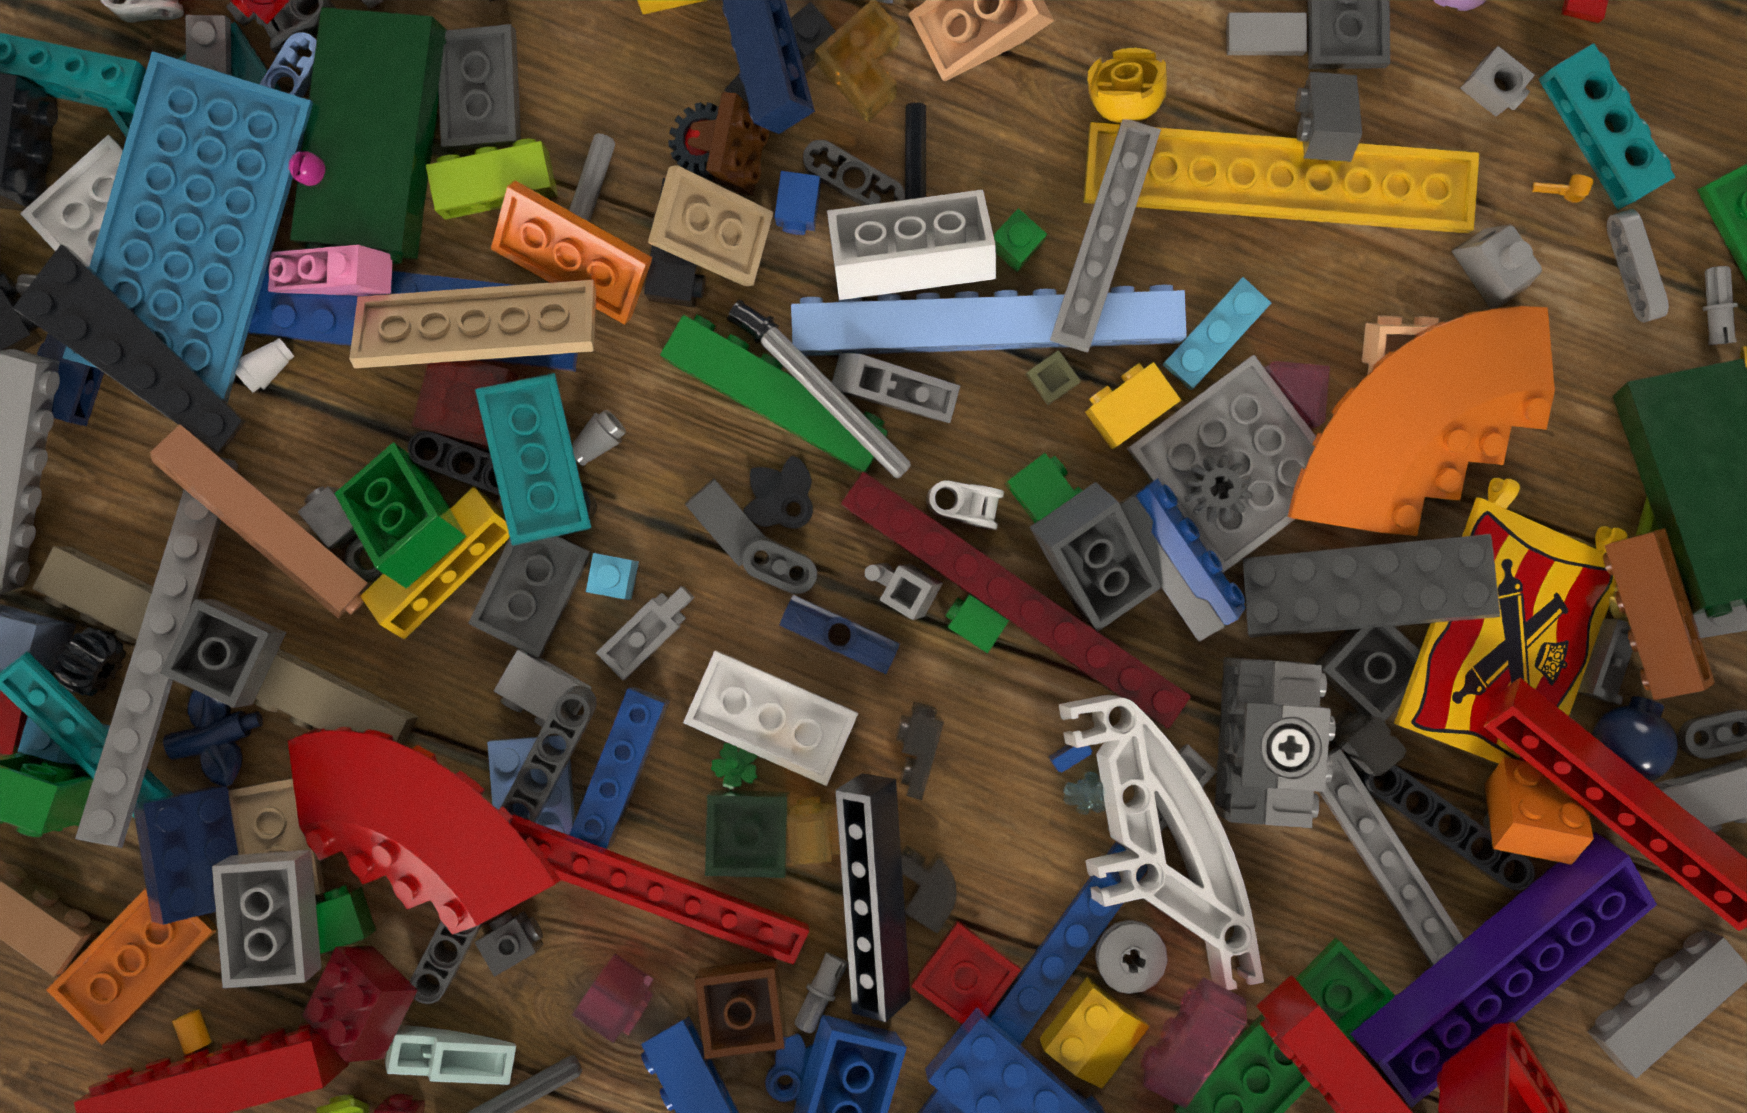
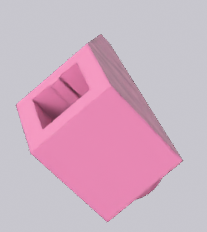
[268,245,392,296]

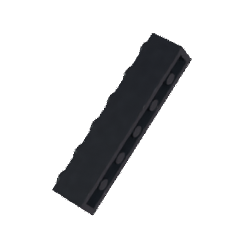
[835,773,911,1022]

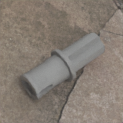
[1703,266,1738,345]
[795,952,848,1033]

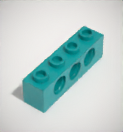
[0,33,147,114]
[1538,43,1675,210]

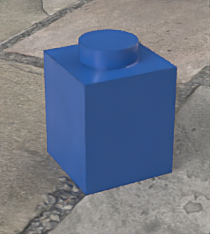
[775,171,821,235]

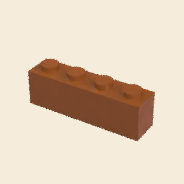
[1603,528,1715,700]

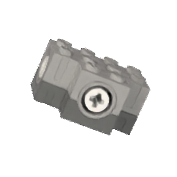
[1214,657,1336,828]

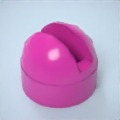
[288,151,325,186]

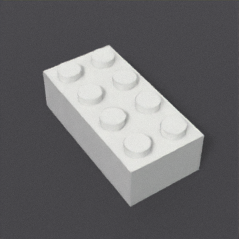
[827,190,996,300]

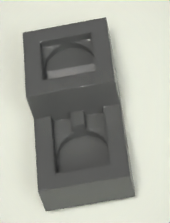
[685,478,766,566]

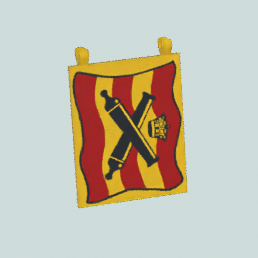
[1394,478,1628,764]

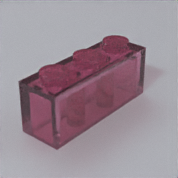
[572,953,654,1043]
[1141,977,1247,1109]

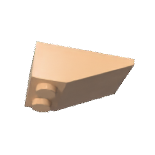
[908,0,1054,81]

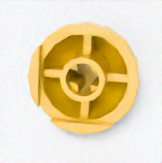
[1087,48,1167,123]

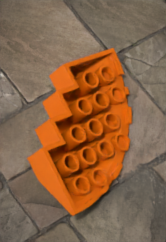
[1287,305,1555,536]

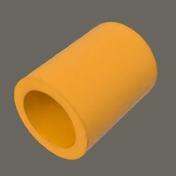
[172,1009,212,1054]

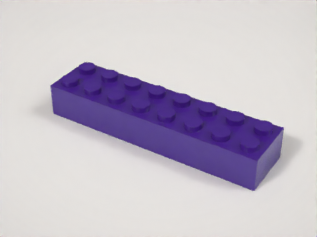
[1351,832,1657,1108]

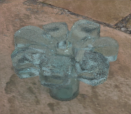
[1063,772,1106,815]

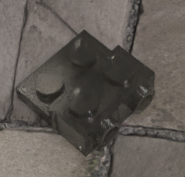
[896,701,944,800]

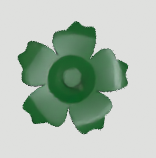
[711,743,757,790]

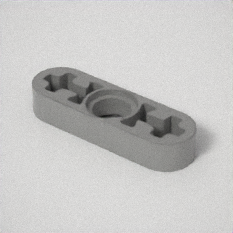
[1607,209,1669,323]

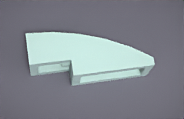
[385,1025,516,1085]

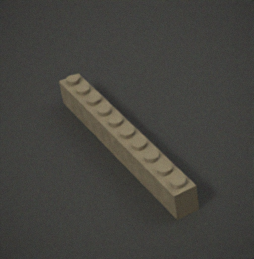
[32,546,418,745]

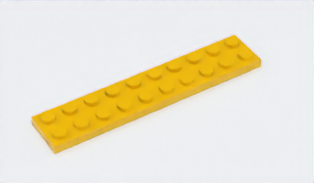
[1083,122,1479,233]

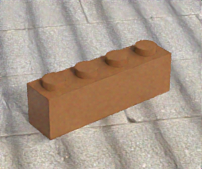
[0,859,100,977]

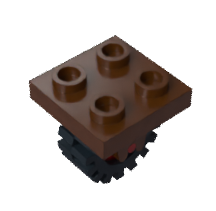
[668,92,769,196]

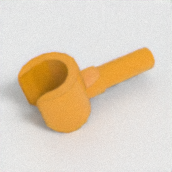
[1532,174,1593,203]

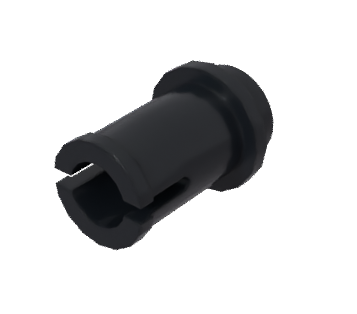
[727,299,779,344]

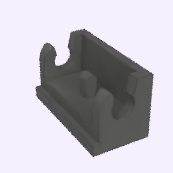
[1578,619,1633,705]

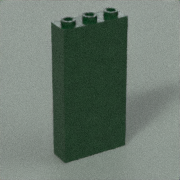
[290,7,447,264]
[1612,358,1747,619]

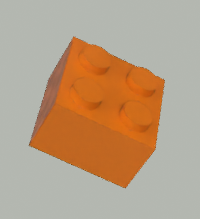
[1484,757,1594,865]

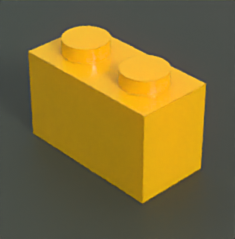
[1085,362,1181,449]

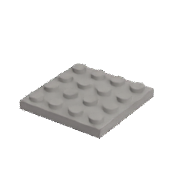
[1127,355,1316,573]

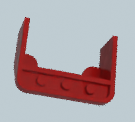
[1437,1022,1569,1113]

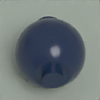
[1592,696,1678,782]

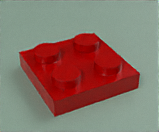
[911,920,1021,1024]

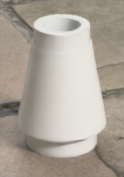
[235,338,295,392]

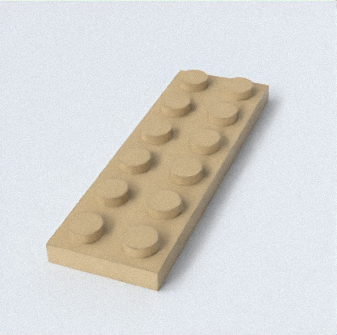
[349,280,596,369]

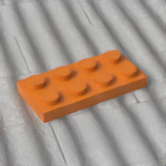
[491,180,652,325]
[46,888,218,1045]

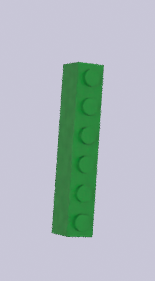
[660,314,888,473]

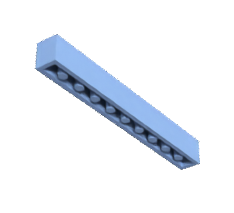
[791,285,1186,356]

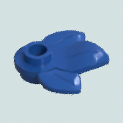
[765,1033,813,1102]

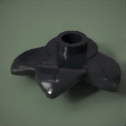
[743,456,813,529]

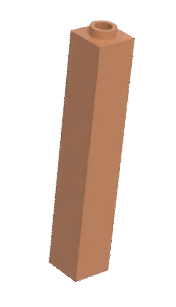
[150,425,368,619]

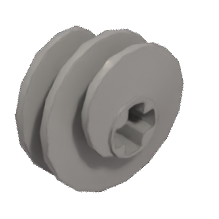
[1095,920,1168,994]

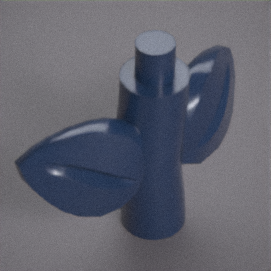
[163,689,263,786]

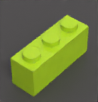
[426,139,558,220]

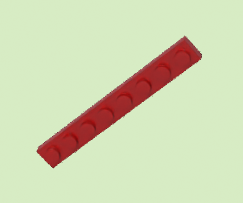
[509,815,810,965]

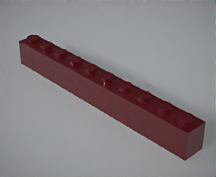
[841,472,1191,729]

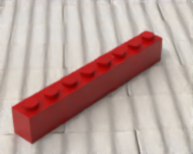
[1484,678,1747,931]

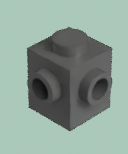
[475,911,544,977]

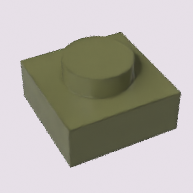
[1026,350,1081,406]

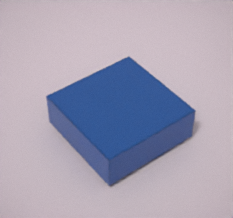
[1048,745,1092,773]

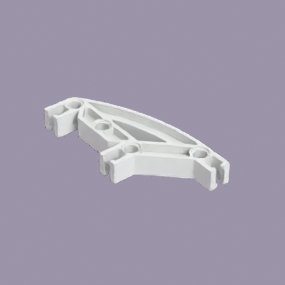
[1059,695,1264,991]

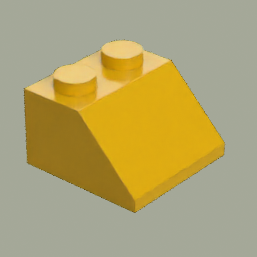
[1039,977,1150,1089]

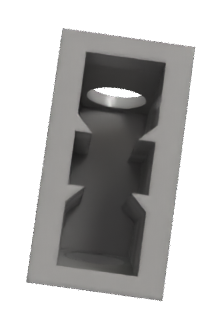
[1451,224,1542,309]

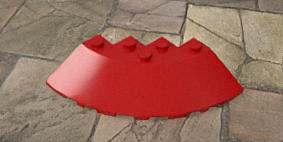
[288,727,561,935]

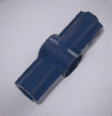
[779,594,900,674]

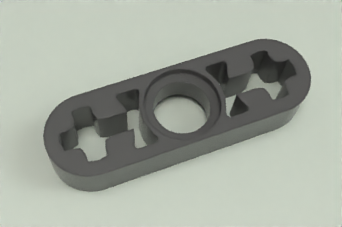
[803,140,905,206]

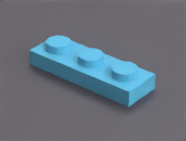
[1162,277,1271,390]

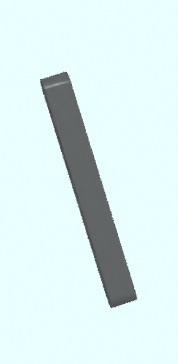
[410,685,597,1004]

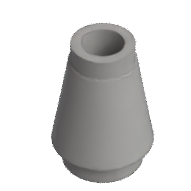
[572,410,626,466]

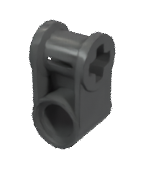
[254,0,336,54]

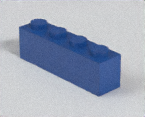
[641,1017,739,1113]

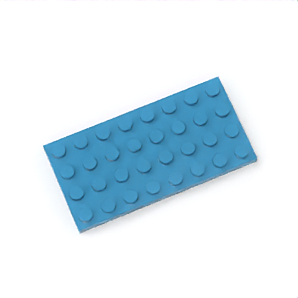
[63,51,313,403]

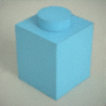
[586,553,639,599]

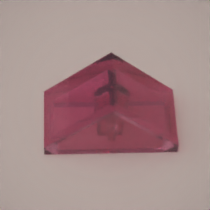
[1264,361,1330,429]

